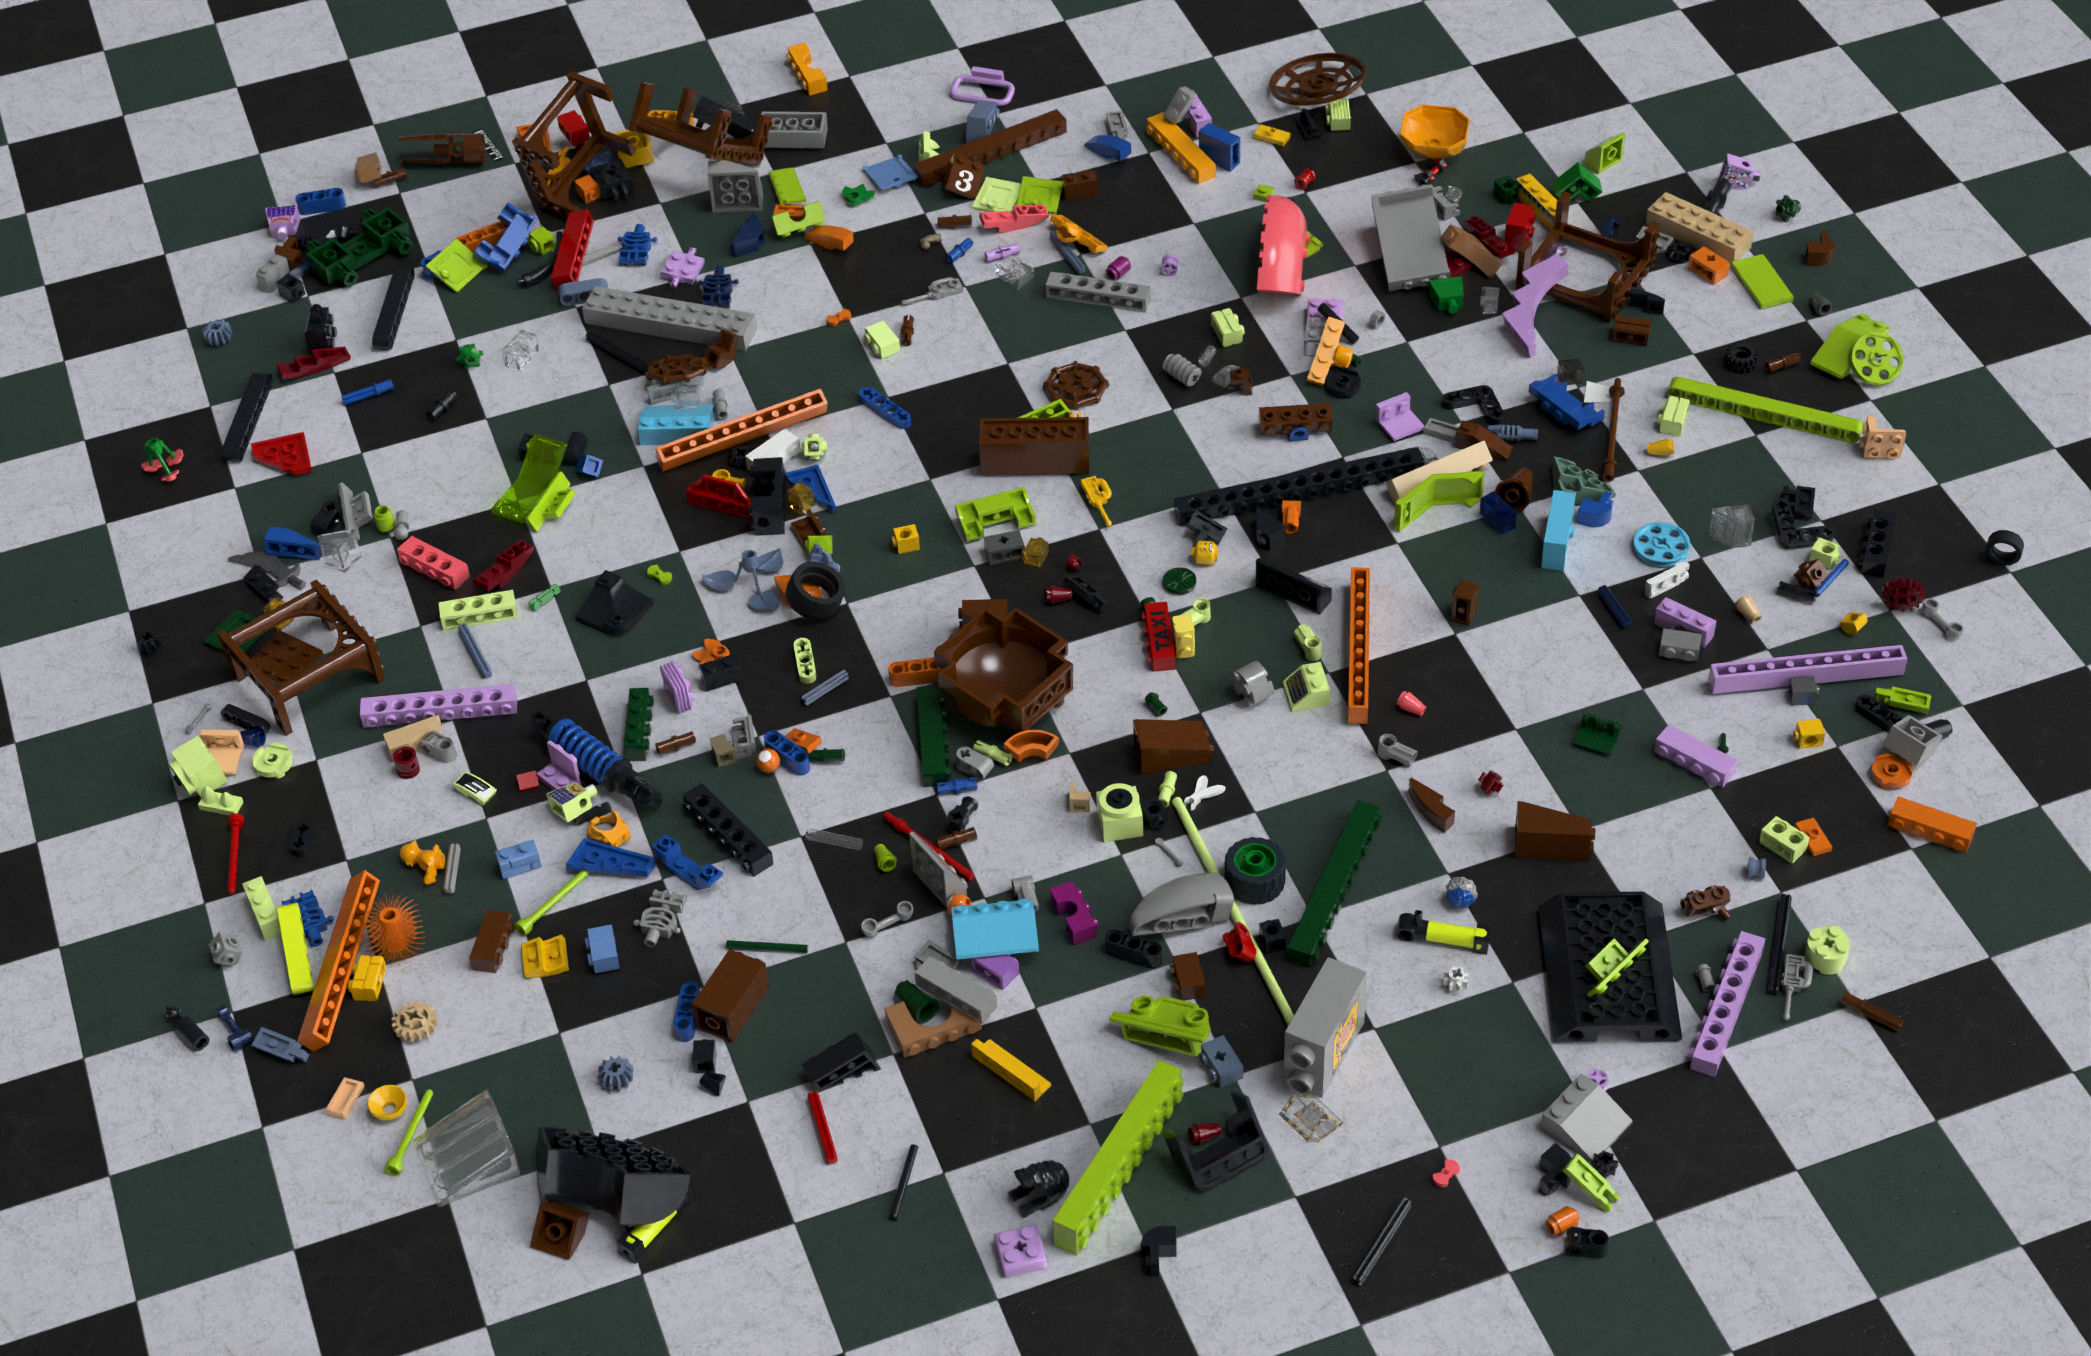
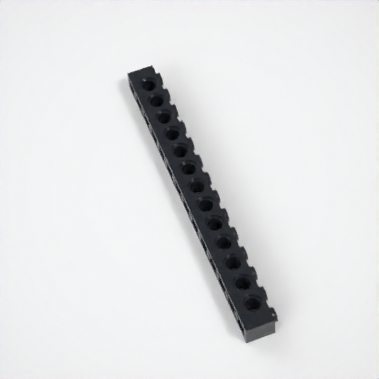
[1174,447,1425,526]

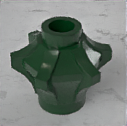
[1776,195,1801,222]

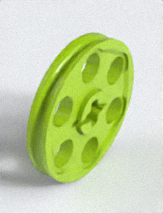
[1849,332,1904,386]

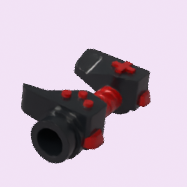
[1414,158,1447,186]

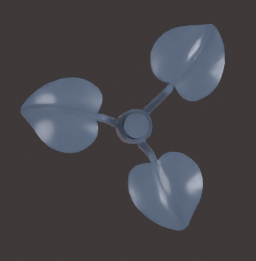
[702,548,783,610]

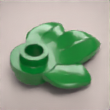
[842,184,875,206]

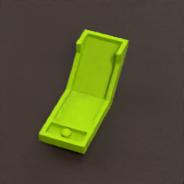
[1810,314,1891,379]
[1394,471,1485,532]

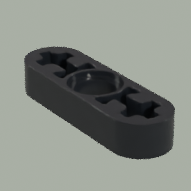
[1855,695,1903,732]
[220,704,271,736]

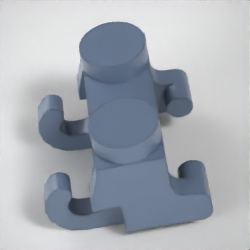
[806,544,840,573]

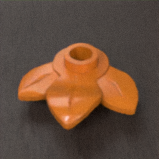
[692,639,730,664]

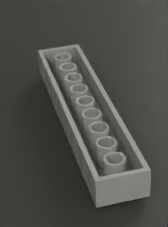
[582,286,757,352]

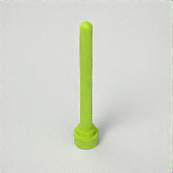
[514,871,588,936]
[384,1089,433,1176]

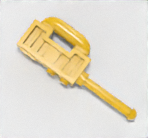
[1081,476,1112,527]

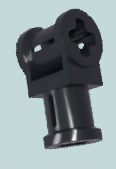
[948,796,978,834]

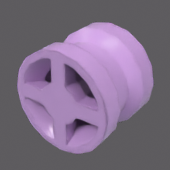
[1161,254,1179,276]
[1587,1069,1609,1092]

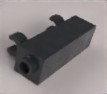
[692,96,755,139]

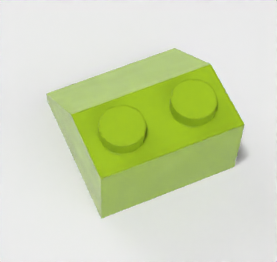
[1585,132,1625,174]

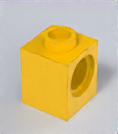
[891,524,920,554]
[1793,719,1825,749]

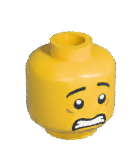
[1191,541,1218,565]

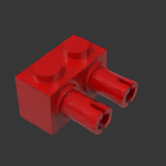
[557,110,590,152]

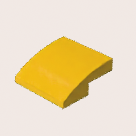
[521,934,569,978]

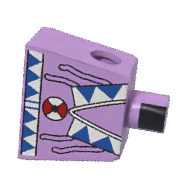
[1718,154,1761,189]

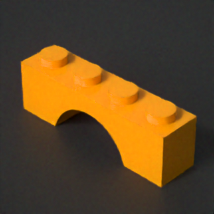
[786,42,828,95]

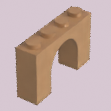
[884,1001,982,1058]

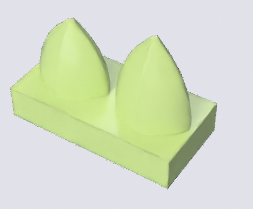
[918,131,940,162]
[198,786,243,816]

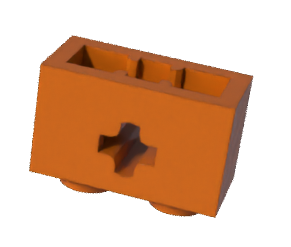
[1688,246,1730,285]

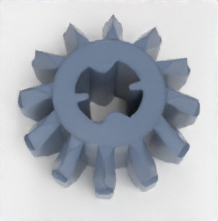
[202,319,233,347]
[598,1055,634,1092]

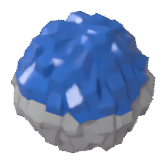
[1446,877,1478,909]

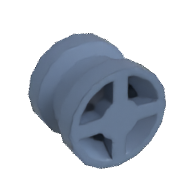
[1747,857,1766,879]

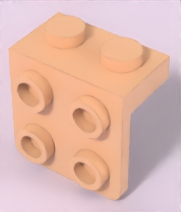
[1859,416,1906,458]
[200,729,244,775]

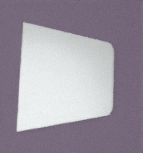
[1584,381,1612,403]

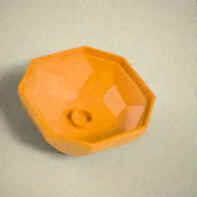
[1400,104,1470,159]

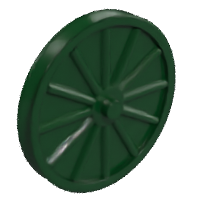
[1163,567,1197,594]

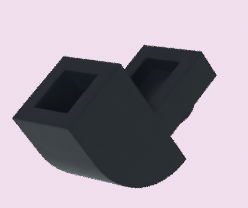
[1538,1143,1571,1196]
[1141,1226,1177,1277]

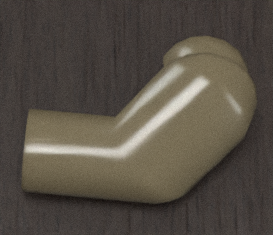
[920,234,942,250]

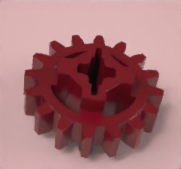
[1881,576,1925,612]

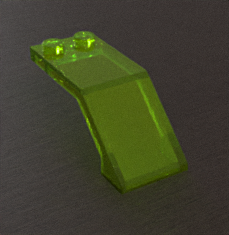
[491,434,567,523]

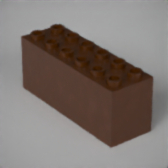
[979,417,1090,475]

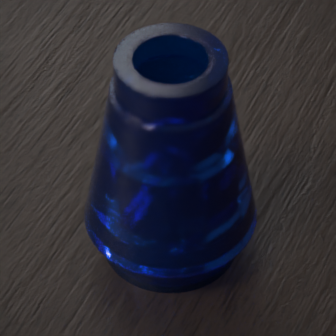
[240,728,266,747]

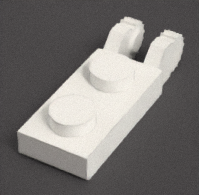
[1645,561,1690,599]

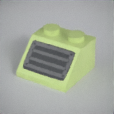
[1283,662,1330,712]

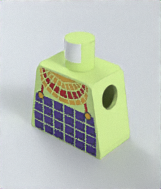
[546,783,598,822]

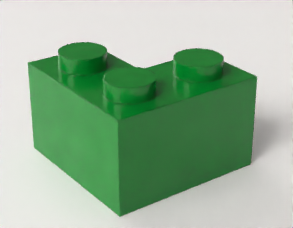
[1553,162,1603,202]

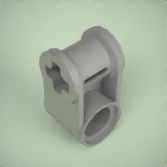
[419,730,457,763]
[956,747,994,781]

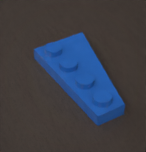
[566,838,656,877]

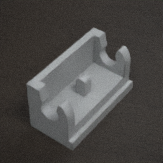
[1432,186,1460,221]
[731,715,757,759]

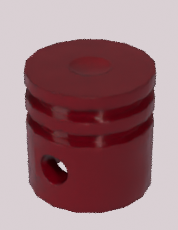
[393,746,420,779]

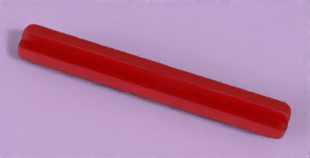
[807,1091,838,1164]

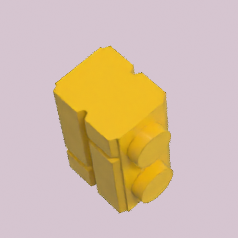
[348,955,387,1001]

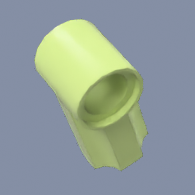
[1181,598,1211,626]
[1294,624,1322,661]

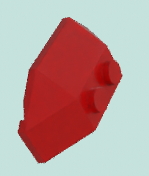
[685,474,753,520]

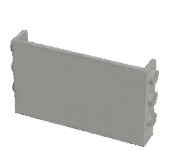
[1371,185,1450,291]

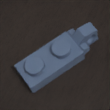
[251,1027,310,1062]

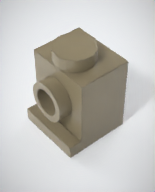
[710,734,737,767]

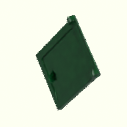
[203,610,270,653]

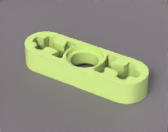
[793,638,816,684]

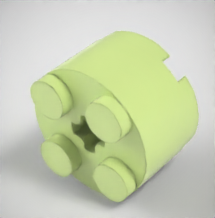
[1804,925,1850,975]

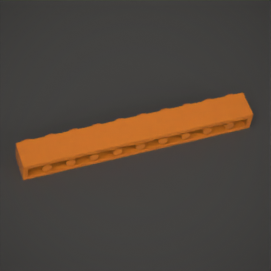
[655,389,828,472]
[1348,567,1370,724]
[297,870,380,1052]

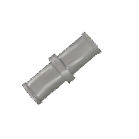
[713,389,728,419]

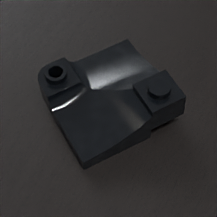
[575,570,654,634]

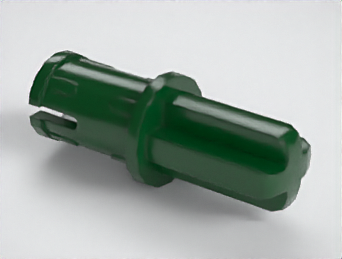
[808,748,845,763]

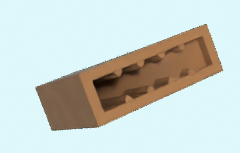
[1440,224,1502,278]

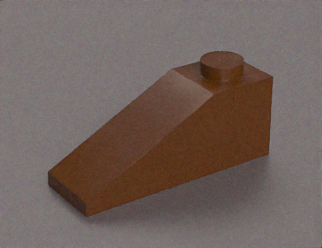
[1455,420,1513,461]

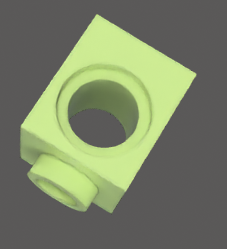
[1809,537,1841,570]

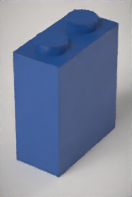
[1198,123,1241,172]

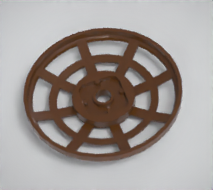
[1269,53,1366,106]

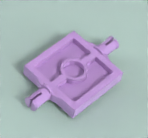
[661,247,705,289]

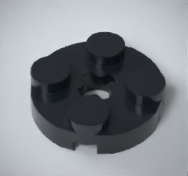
[1326,367,1361,399]

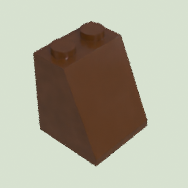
[958,599,1008,630]

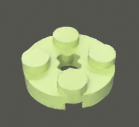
[252,743,293,779]

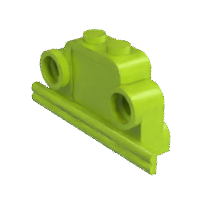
[1109,996,1211,1057]

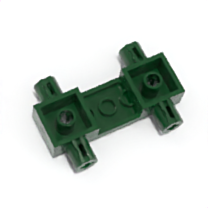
[305,207,413,286]

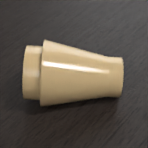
[1735,595,1762,623]

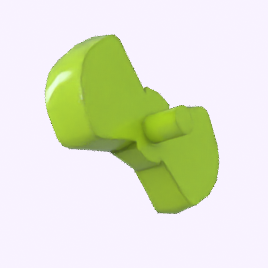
[647,565,672,585]

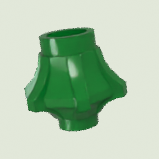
[456,343,484,369]

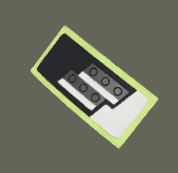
[452,771,497,806]

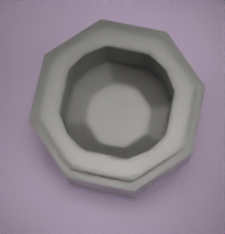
[1370,310,1385,328]

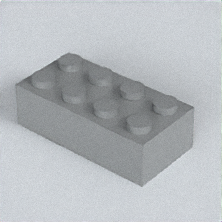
[761,112,828,149]

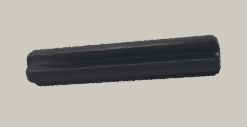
[1317,302,1359,344]

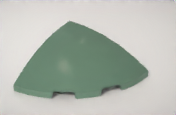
[1552,456,1616,504]

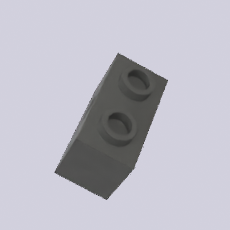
[983,530,1025,565]

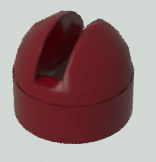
[1066,554,1082,570]

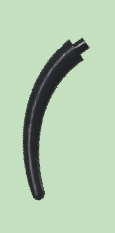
[517,231,563,287]

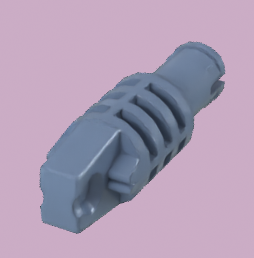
[1487,425,1538,442]

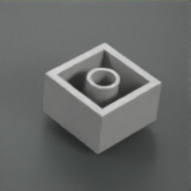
[1883,715,1943,766]

